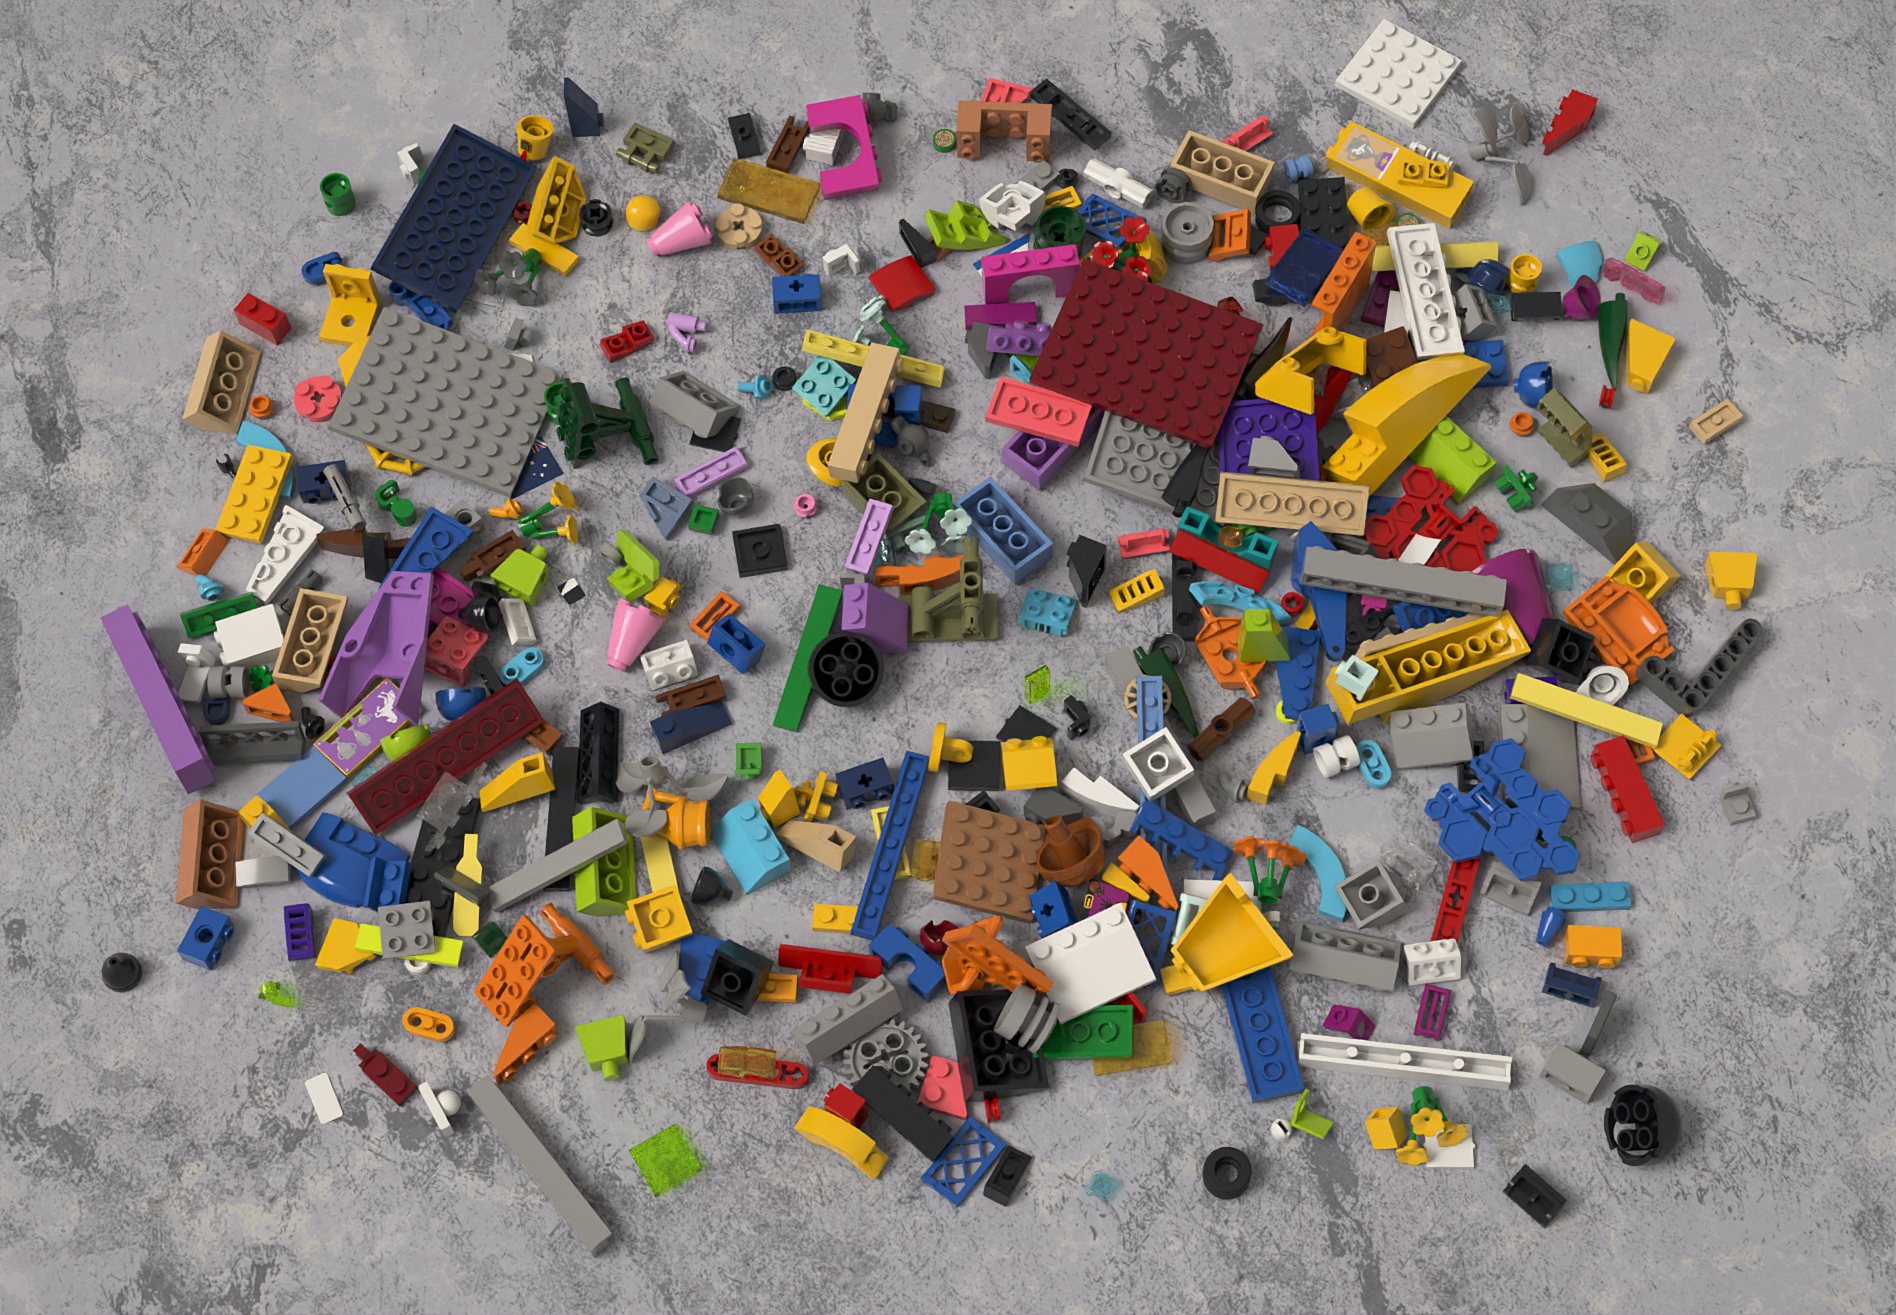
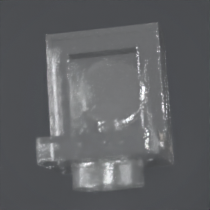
[1337,377,1372,410]

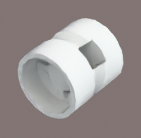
[1313,735,1360,778]

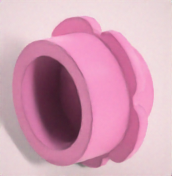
[793,494,817,517]

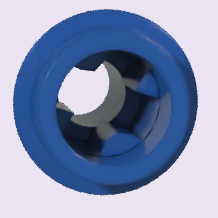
[1535,906,1567,947]

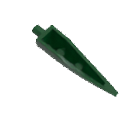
[1598,293,1628,391]
[1133,646,1199,739]

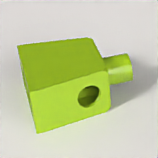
[491,545,549,607]
[575,1014,628,1081]

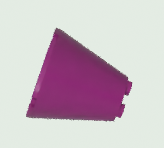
[1472,549,1554,658]

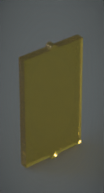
[1093,1020,1172,1076]

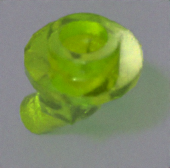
[257,981,295,1008]

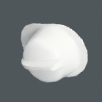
[1575,666,1629,706]

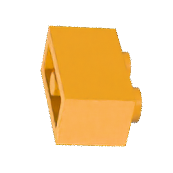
[1564,925,1622,969]

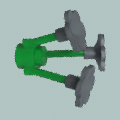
[474,248,542,306]

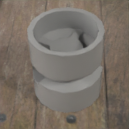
[207,666,250,698]

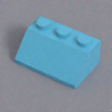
[710,798,791,895]

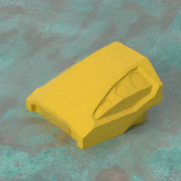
[1135,230,1168,283]

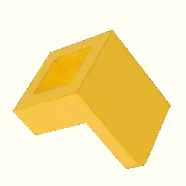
[1365,1106,1408,1150]

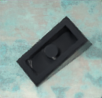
[983,1145,1032,1206]

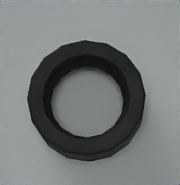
[1255,190,1301,234]

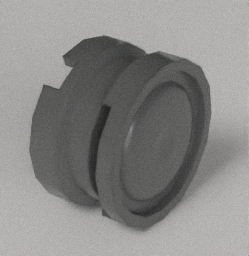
[1154,167,1192,203]

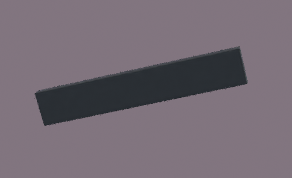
[543,747,579,891]

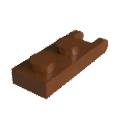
[766,115,810,174]
[655,674,727,716]

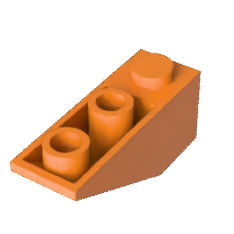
[1118,835,1179,913]
[493,1003,559,1085]

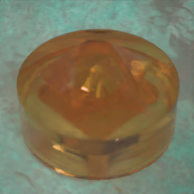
[1218,526,1243,548]

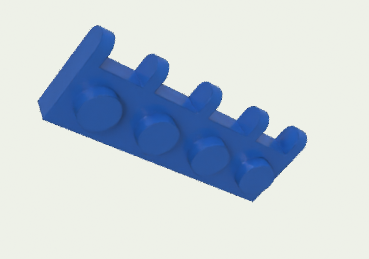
[1129,799,1233,881]

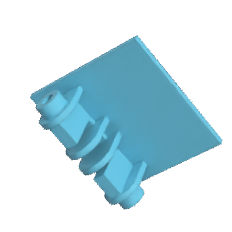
[1018,588,1077,637]

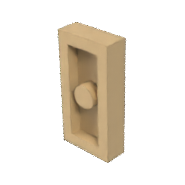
[1689,399,1743,444]

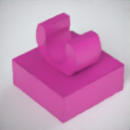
[1361,595,1387,616]

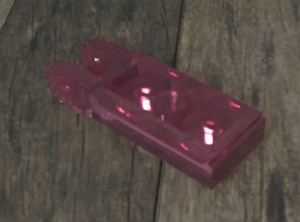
[1603,257,1665,305]

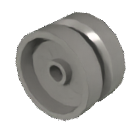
[1161,202,1214,264]

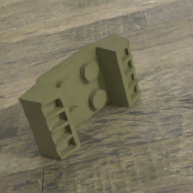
[1537,387,1593,468]

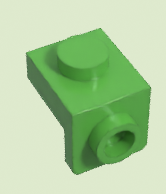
[735,742,762,779]

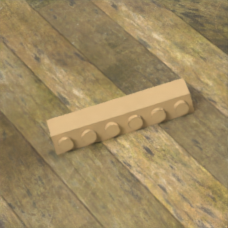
[828,342,903,483]

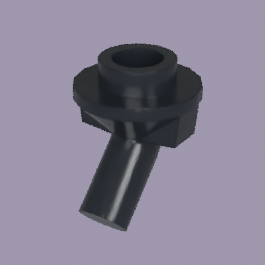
[301,707,325,739]

